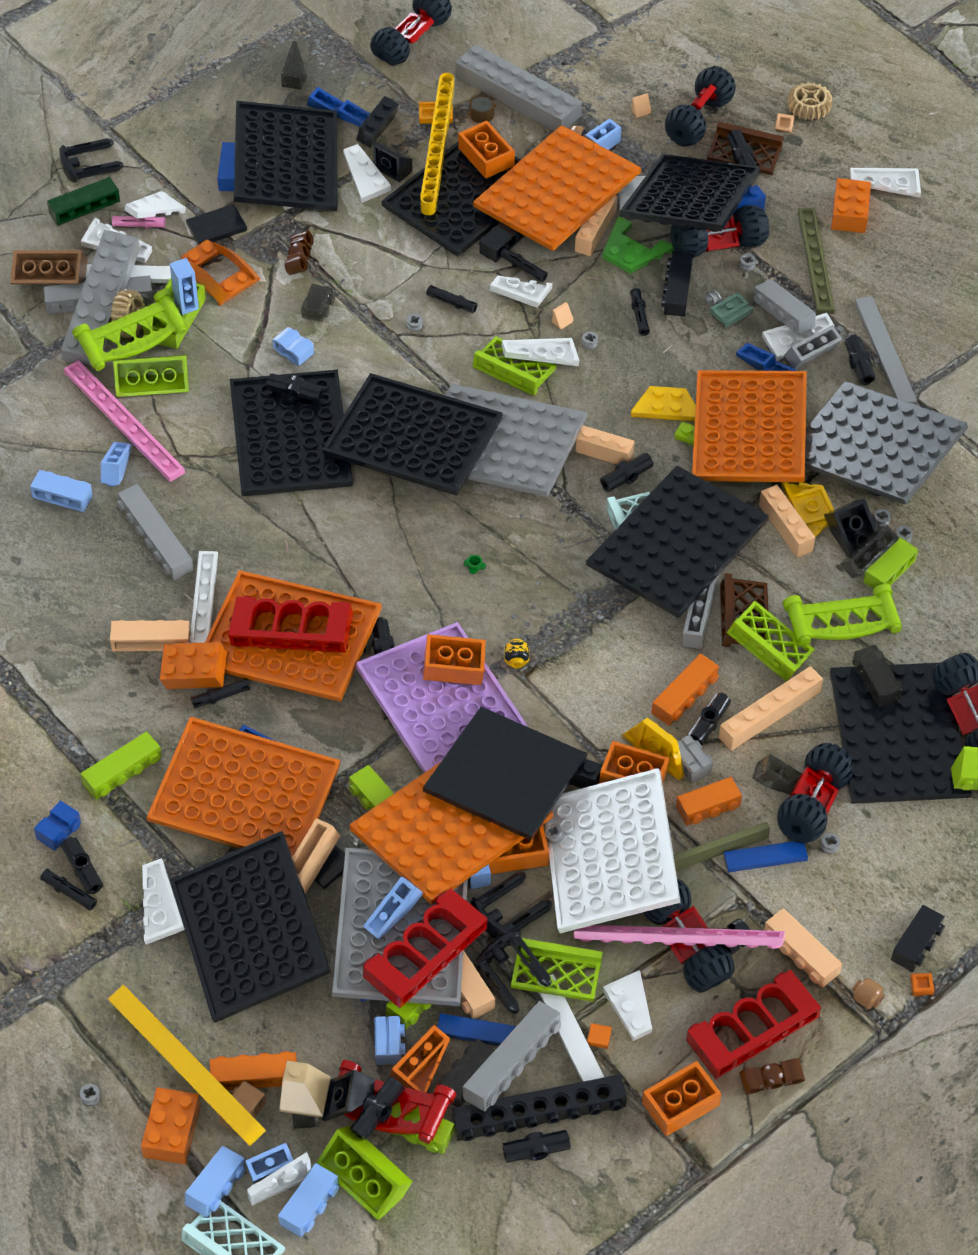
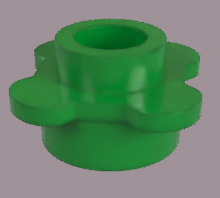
[464,555,486,574]

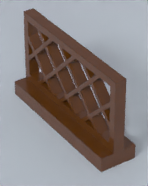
[707,121,784,175]
[720,573,769,647]

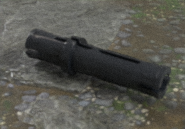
[500,247,548,282]
[426,285,478,314]
[630,288,650,336]
[191,678,250,709]
[40,869,97,911]

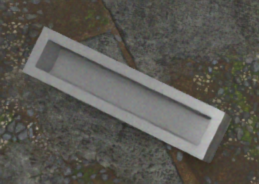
[754,279,816,335]

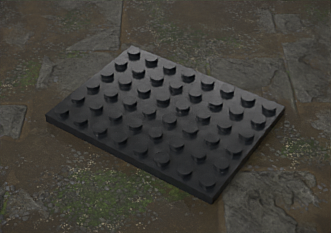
[234,101,338,211]
[381,142,521,257]
[620,154,760,232]
[230,369,353,496]
[322,373,503,496]
[586,466,769,618]
[830,663,972,804]
[170,831,331,1023]

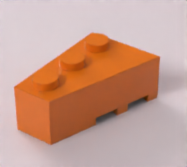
[389,1025,450,1093]

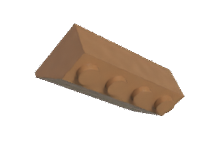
[10,250,88,284]

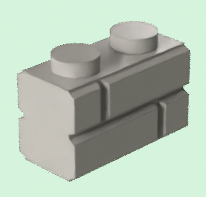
[678,735,713,783]

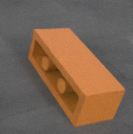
[676,777,742,826]

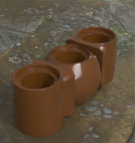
[285,230,314,275]
[739,1058,805,1094]

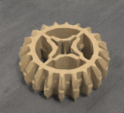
[787,81,832,121]
[110,289,145,338]

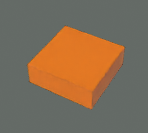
[910,973,935,996]
[587,1023,612,1049]

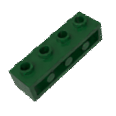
[47,177,120,226]

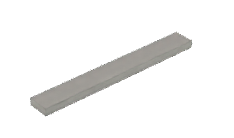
[855,296,917,405]

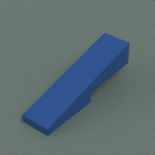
[307,87,370,127]
[736,343,797,371]

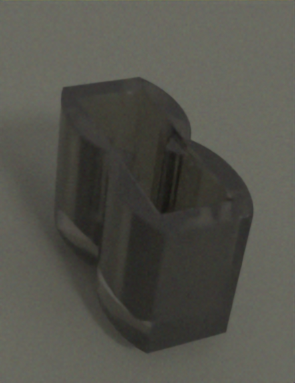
[301,284,335,322]

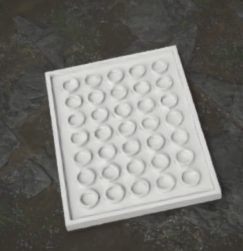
[545,768,681,933]

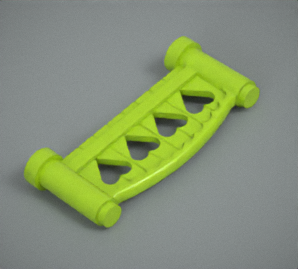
[72,289,187,371]
[782,584,902,645]

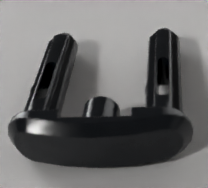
[59,138,124,183]
[470,872,552,939]
[474,930,552,1014]

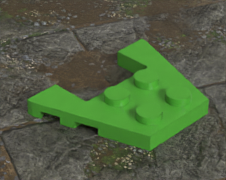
[602,216,674,274]

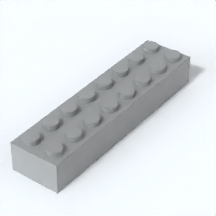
[455,44,582,131]
[61,229,140,367]

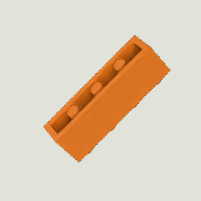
[651,653,719,726]
[210,1051,297,1091]

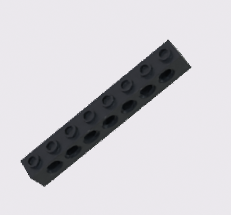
[452,1074,627,1141]

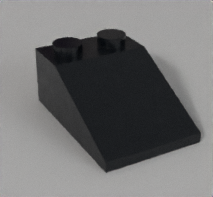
[824,499,886,565]

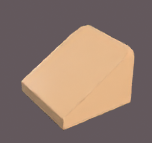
[631,93,651,118]
[775,113,794,132]
[552,302,573,329]

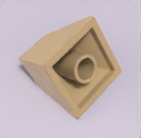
[280,1061,331,1118]

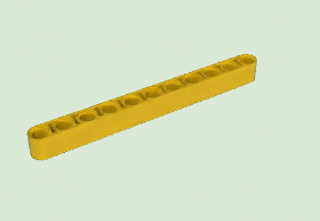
[420,73,454,215]
[108,984,266,1146]

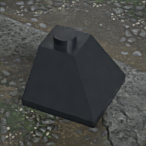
[373,141,413,183]
[322,1070,375,1122]

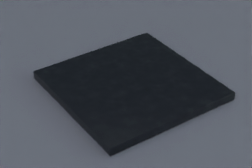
[423,707,587,840]

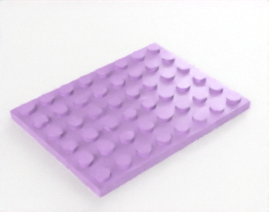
[355,622,528,773]

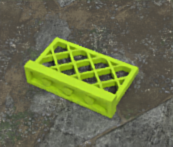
[472,336,557,396]
[727,601,815,682]
[511,938,603,1002]

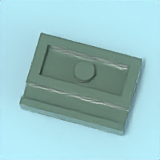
[710,292,754,328]

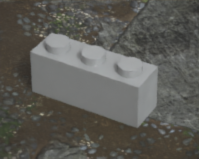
[784,325,843,369]

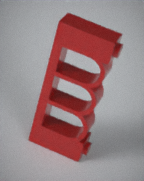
[228,596,353,653]
[363,888,488,1008]
[686,970,821,1079]

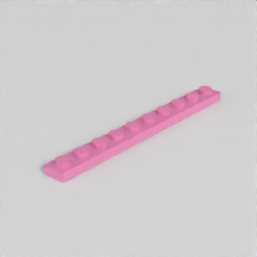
[64,360,185,482]
[574,925,785,949]

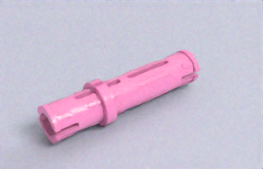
[112,216,165,229]

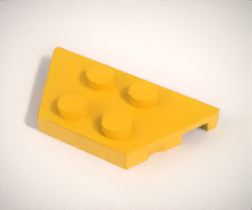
[631,386,696,422]
[781,482,834,537]
[622,718,685,781]

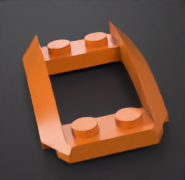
[181,240,261,306]

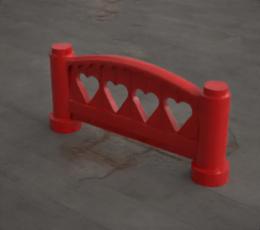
[338,1060,457,1144]

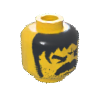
[504,639,530,669]

